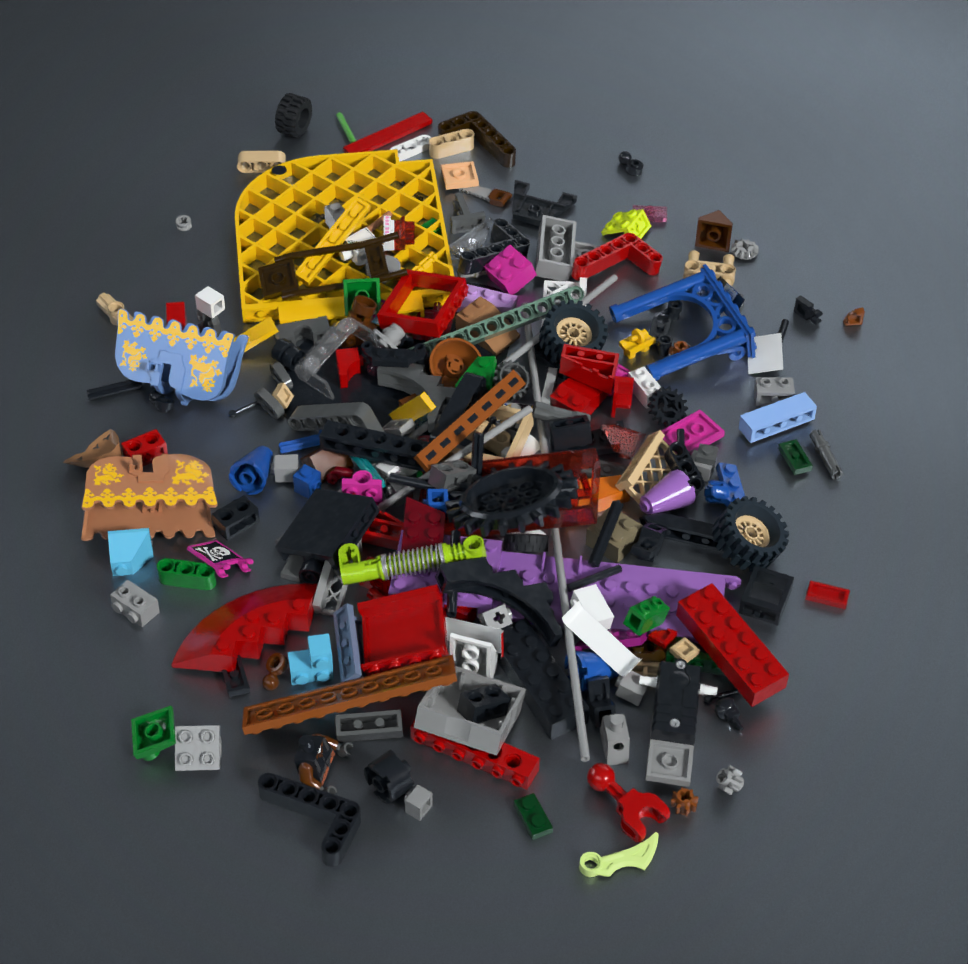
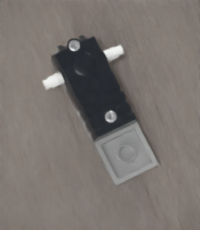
[639,659,718,787]

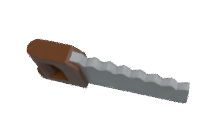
[458,186,512,207]

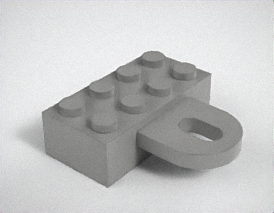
[535,215,597,281]

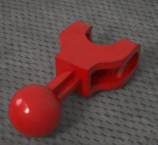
[587,763,670,843]

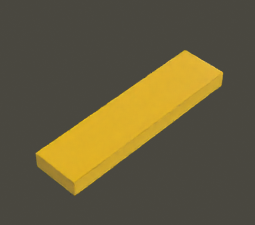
[389,392,436,421]

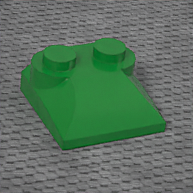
[131,706,176,761]

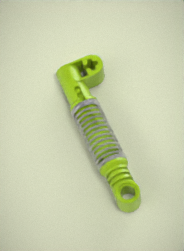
[338,535,487,585]

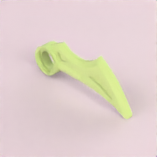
[579,832,659,877]

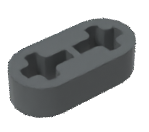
[270,361,293,390]
[254,388,285,419]

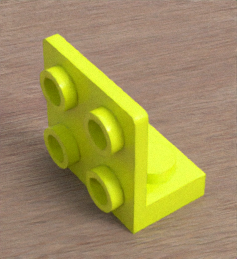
[601,209,651,239]

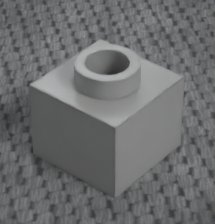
[404,785,433,821]

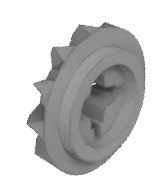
[731,238,758,260]

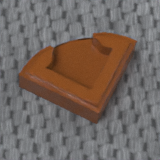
[843,307,865,326]

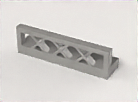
[312,543,360,617]

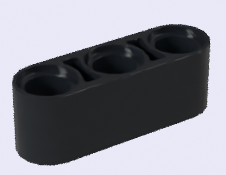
[664,441,705,496]

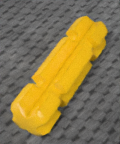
[411,251,438,272]

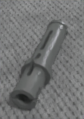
[809,429,843,479]

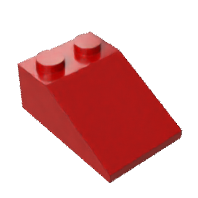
[550,378,614,415]

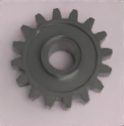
[492,360,531,402]

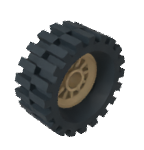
[539,300,608,366]
[712,496,789,572]

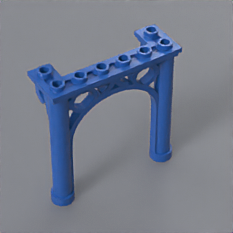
[609,264,757,381]

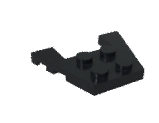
[513,180,577,226]

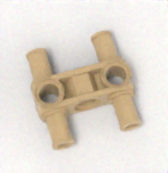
[683,250,736,286]

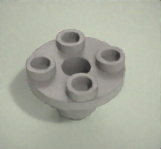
[370,323,405,349]

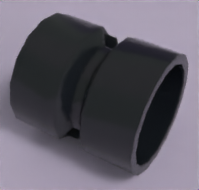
[271,338,306,371]
[299,557,325,584]

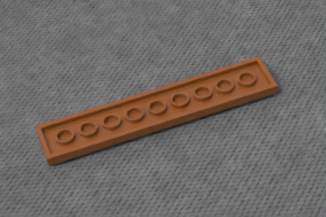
[242,654,457,735]

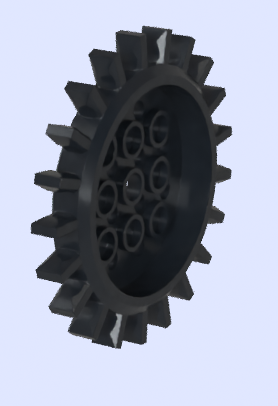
[445,460,579,537]

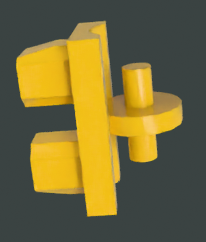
[619,328,656,359]

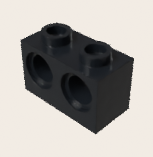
[212,495,260,541]
[457,684,510,723]

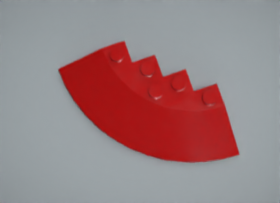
[171,583,318,673]

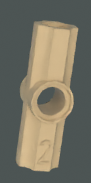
[96,292,133,326]

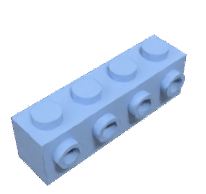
[738,392,817,443]

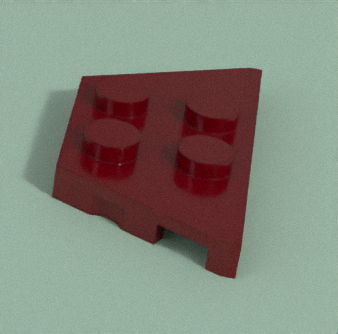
[401,497,446,553]

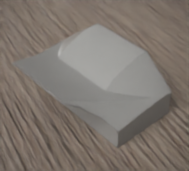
[383,418,416,436]

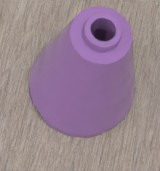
[640,469,696,515]

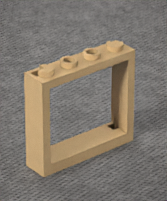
[439,406,534,473]

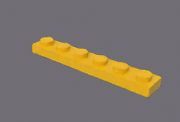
[296,196,371,286]

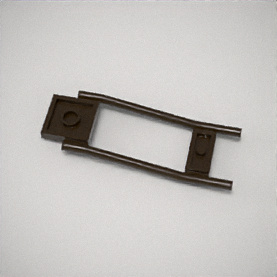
[258,232,408,301]

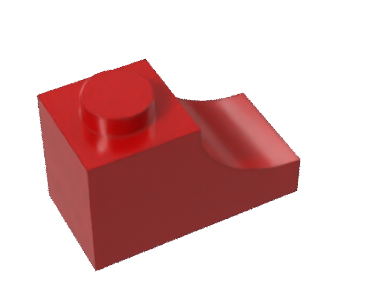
[336,347,363,388]

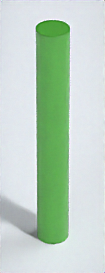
[336,112,356,144]

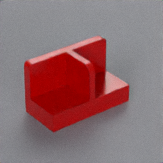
[611,376,634,418]

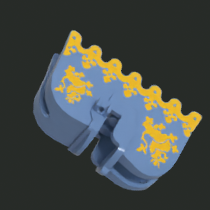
[115,309,249,406]

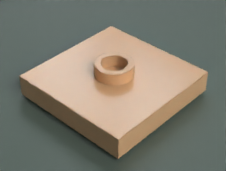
[441,161,479,190]

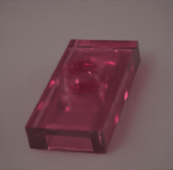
[633,205,667,222]

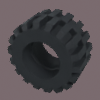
[275,93,312,138]

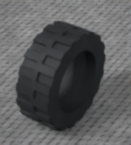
[504,533,549,552]

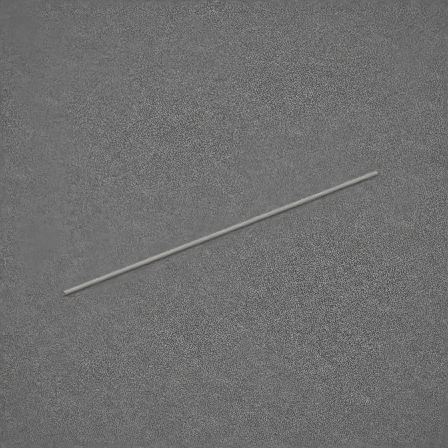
[521,302,590,762]

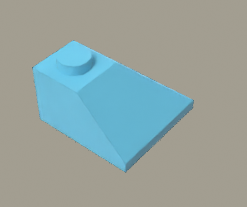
[108,528,154,576]

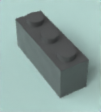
[335,709,403,743]

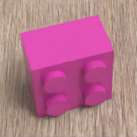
[484,245,537,295]

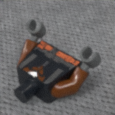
[294,733,354,794]

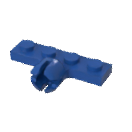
[704,462,745,507]

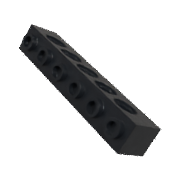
[319,420,431,472]

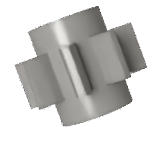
[716,765,744,795]

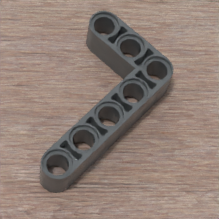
[288,402,384,432]

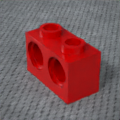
[121,429,168,467]

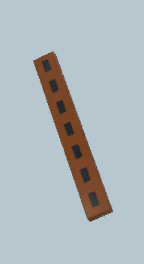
[414,369,526,472]

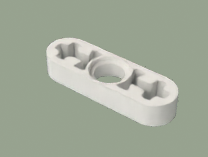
[390,135,431,162]

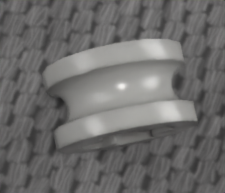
[175,215,192,231]

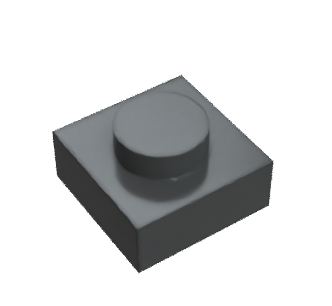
[695,443,719,466]

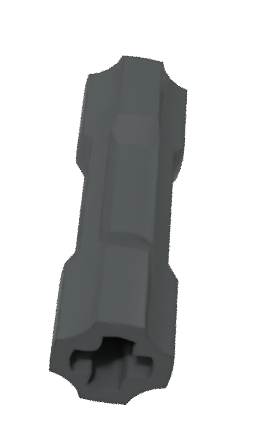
[532,401,591,421]

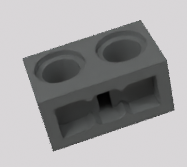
[428,460,477,492]

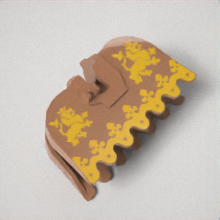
[81,453,218,541]

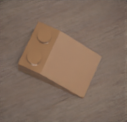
[456,296,520,356]

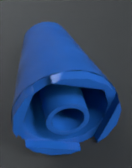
[229,446,273,495]
[564,650,619,693]

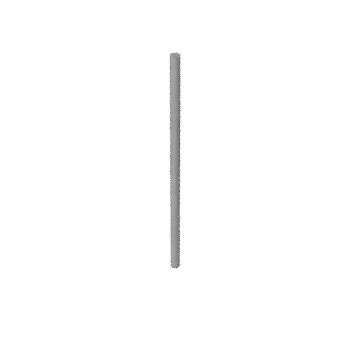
[377,405,533,511]

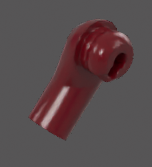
[326,466,354,485]

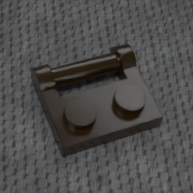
[626,641,666,662]

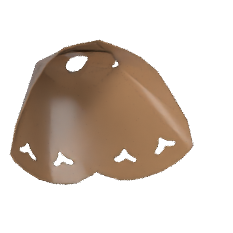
[63,429,123,469]

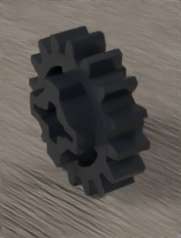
[647,386,688,428]

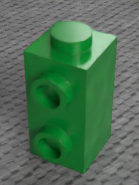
[623,596,670,636]

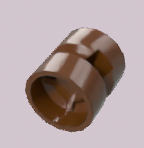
[346,295,377,330]

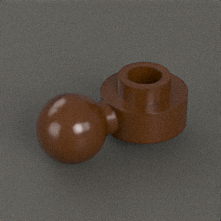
[262,653,288,691]

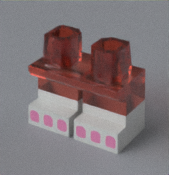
[383,216,415,251]

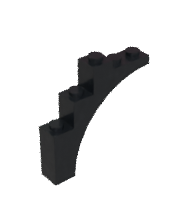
[435,557,563,647]

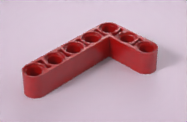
[571,233,663,281]

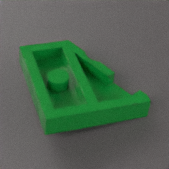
[455,356,497,390]

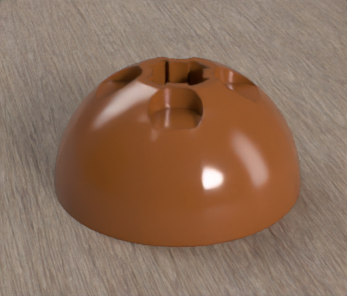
[429,338,482,388]

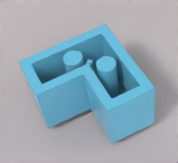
[288,633,334,685]

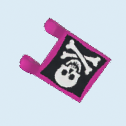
[187,540,254,578]

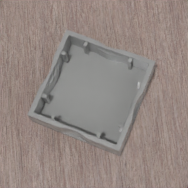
[414,666,526,756]

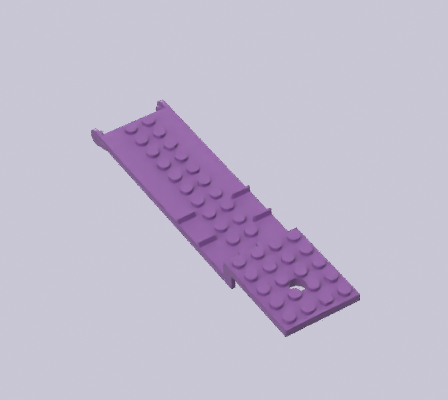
[388,530,741,643]

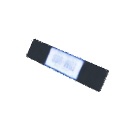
[717,276,745,309]

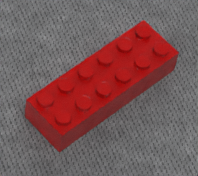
[676,583,789,707]

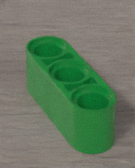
[157,558,217,590]

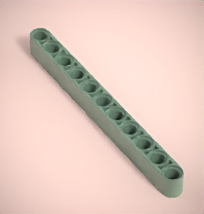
[408,286,584,364]

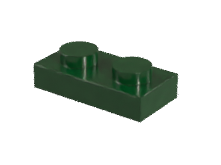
[778,439,813,475]
[514,793,553,840]

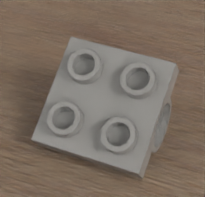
[175,725,222,771]

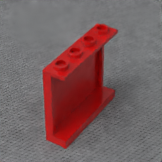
[357,584,449,676]

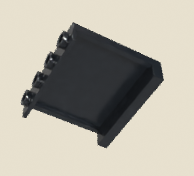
[275,488,380,571]

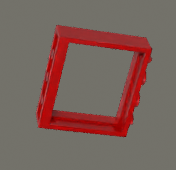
[377,269,469,338]

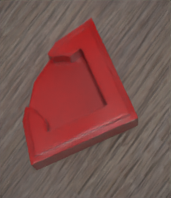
[648,628,677,649]

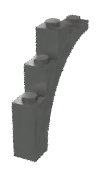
[377,363,456,432]

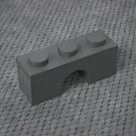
[274,316,332,347]

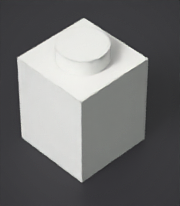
[195,286,225,319]

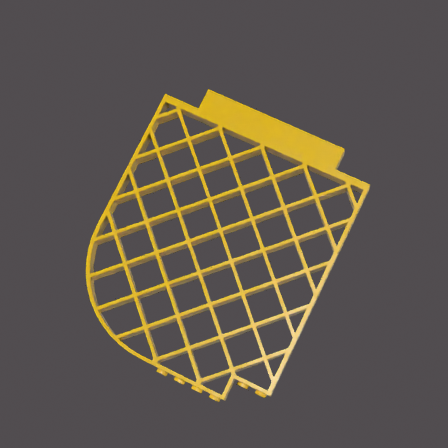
[235,149,454,330]

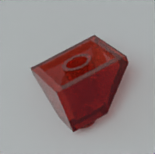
[602,423,646,460]

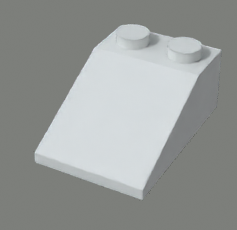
[450,633,498,679]

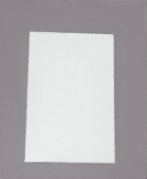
[748,333,783,374]

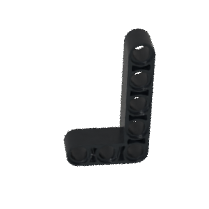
[458,218,530,275]
[429,372,487,442]
[258,773,361,867]

